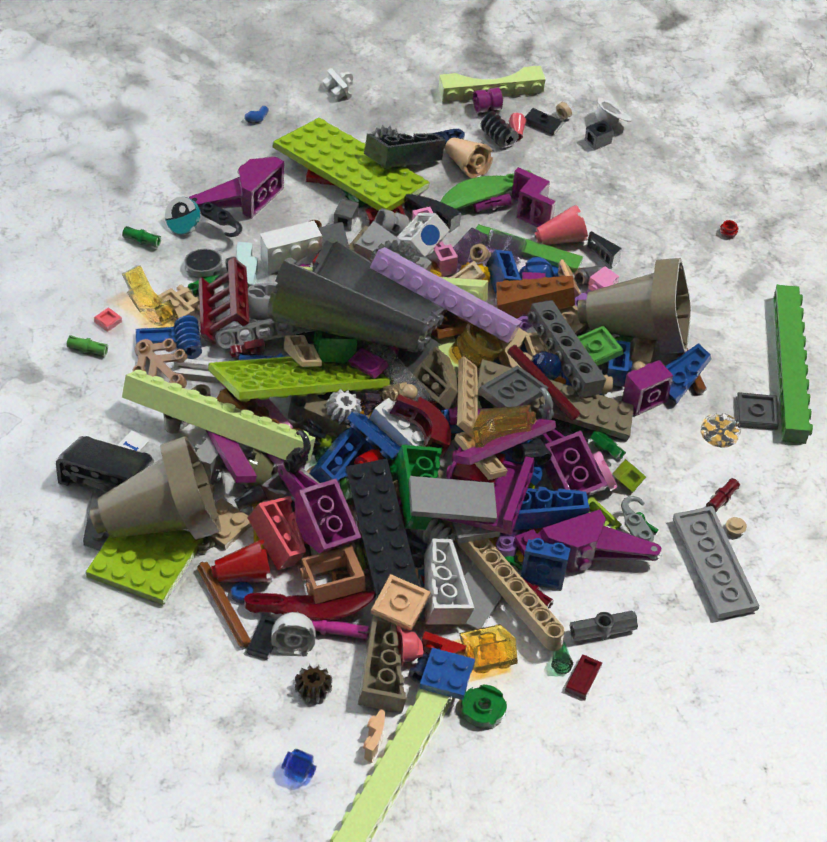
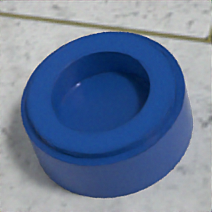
[231,582,253,604]

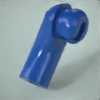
[244,106,269,123]

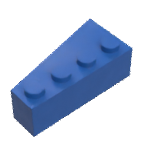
[513,487,589,530]

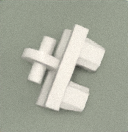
[322,68,353,100]

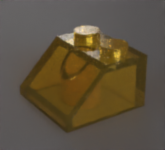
[459,624,518,673]

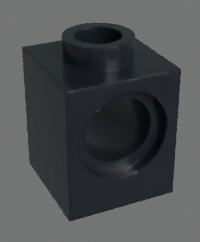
[584,120,614,150]

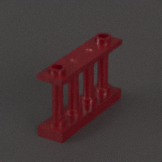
[199,257,250,345]

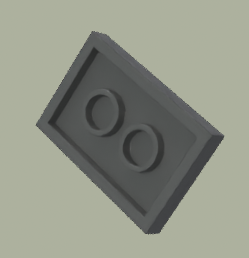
[478,365,548,416]

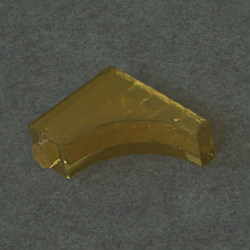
[473,405,536,448]

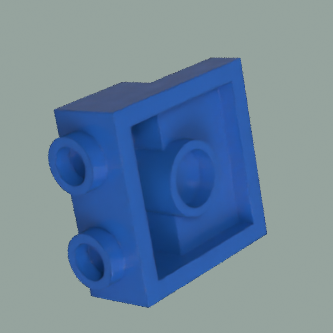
[521,538,570,590]

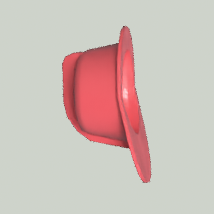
[396,625,424,668]

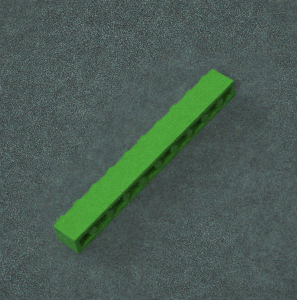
[773,284,813,444]

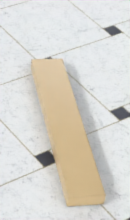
[457,356,478,438]

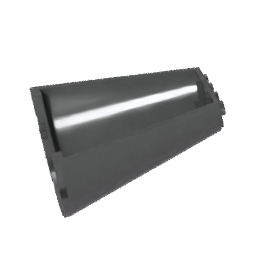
[268,237,445,352]

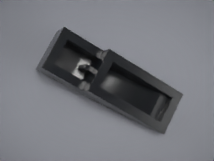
[404,194,461,233]

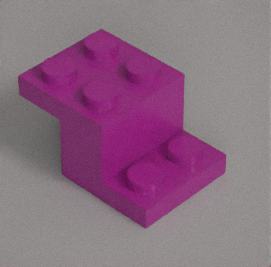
[511,167,556,227]

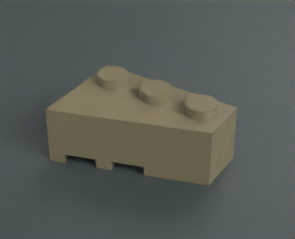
[410,346,458,411]

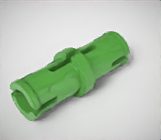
[66,335,108,357]

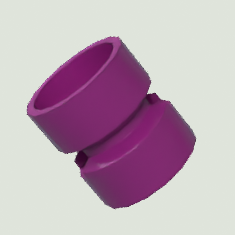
[473,87,503,114]

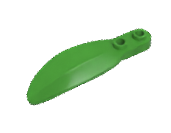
[440,170,532,210]

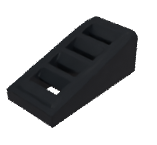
[587,231,622,268]

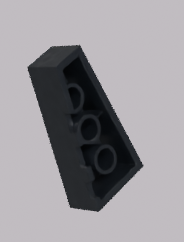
[364,133,446,169]

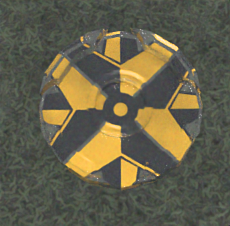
[700,413,741,448]

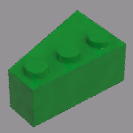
[313,330,357,364]

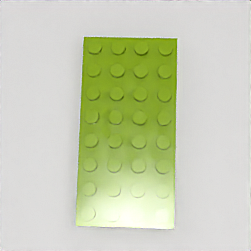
[272,118,430,211]
[208,352,390,401]

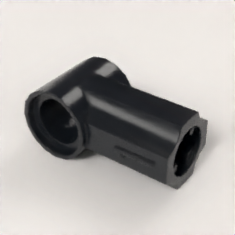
[512,438,552,466]

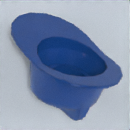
[519,257,559,280]

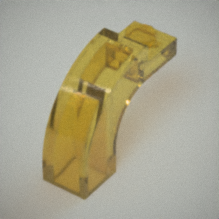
[122,265,178,326]

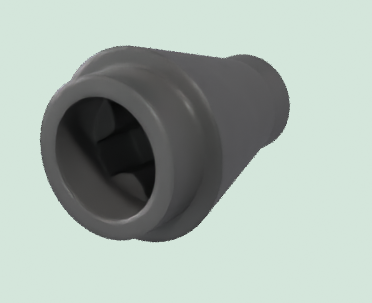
[574,265,602,286]

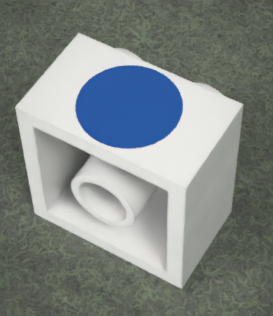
[397,213,450,257]

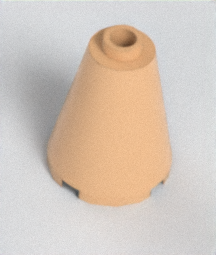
[445,138,493,178]

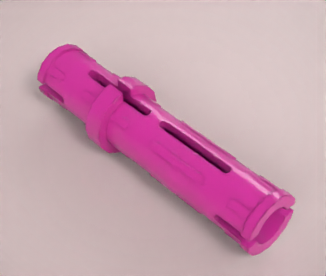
[311,620,369,640]

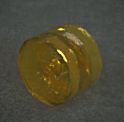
[451,323,503,372]

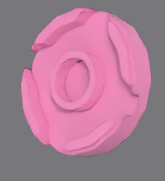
[593,451,618,491]

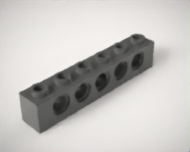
[528,301,606,398]

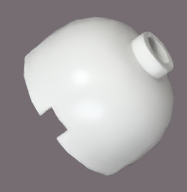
[271,613,316,656]

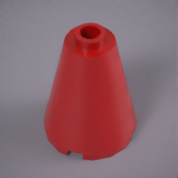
[211,540,272,583]

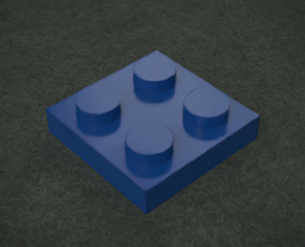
[419,648,475,700]

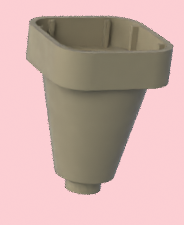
[577,258,691,354]
[90,436,221,540]

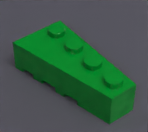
[394,445,442,530]

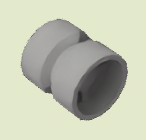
[375,209,409,237]

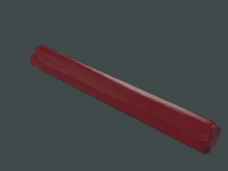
[507,345,581,421]

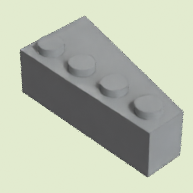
[355,221,432,272]

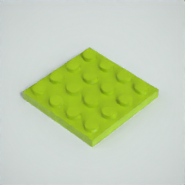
[86,530,203,605]

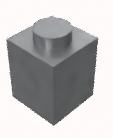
[334,199,359,231]

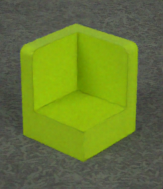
[612,459,646,492]

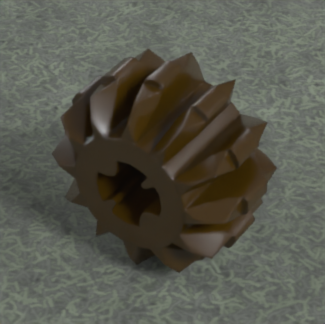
[295,664,332,704]

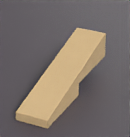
[284,335,322,367]

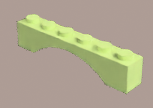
[438,66,545,102]

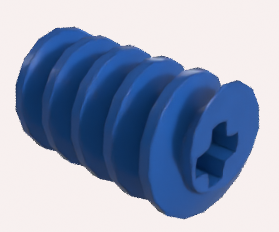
[174,315,202,359]

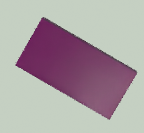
[348,348,389,379]

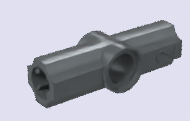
[569,610,638,641]

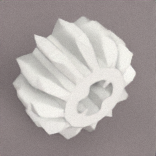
[326,389,361,425]

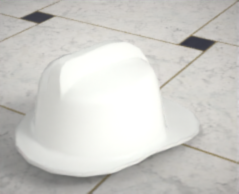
[596,98,632,126]

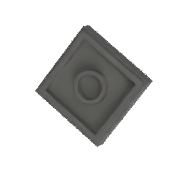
[736,392,779,430]

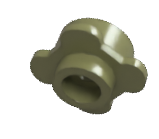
[198,536,215,554]

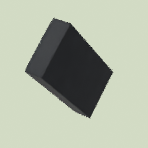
[247,615,277,660]

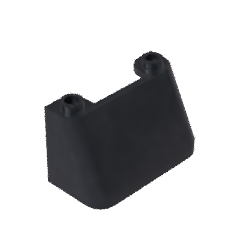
[55,436,155,487]

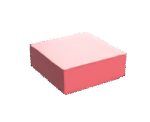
[94,307,122,332]

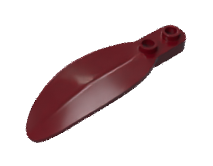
[244,591,376,621]

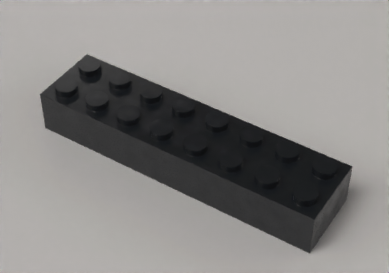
[345,459,425,622]

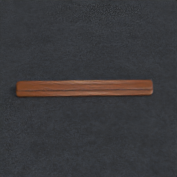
[197,562,251,648]

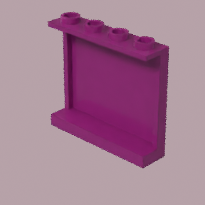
[438,446,534,535]

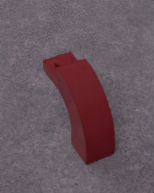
[390,394,451,459]

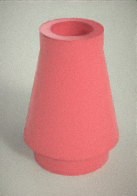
[509,113,526,140]

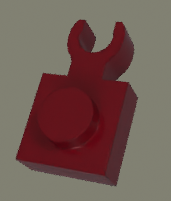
[229,338,265,358]

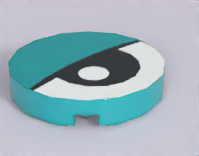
[165,197,200,234]

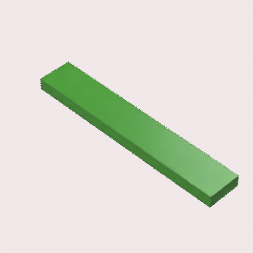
[471,224,583,273]

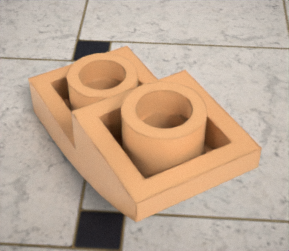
[363,709,385,763]

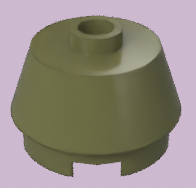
[239,449,275,489]

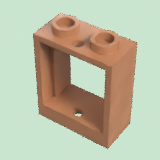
[299,545,366,604]

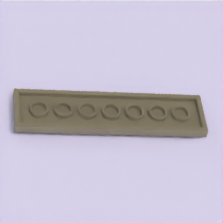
[478,359,634,440]

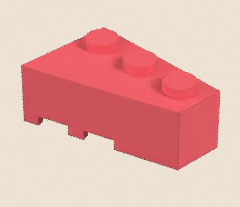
[247,496,306,570]

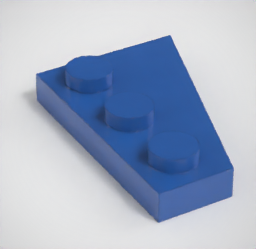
[665,343,712,404]

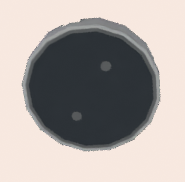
[184,248,223,277]

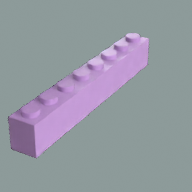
[370,247,522,343]

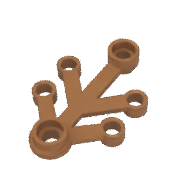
[132,338,187,388]

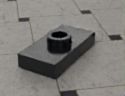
[525,108,563,135]

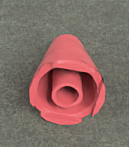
[534,205,588,245]

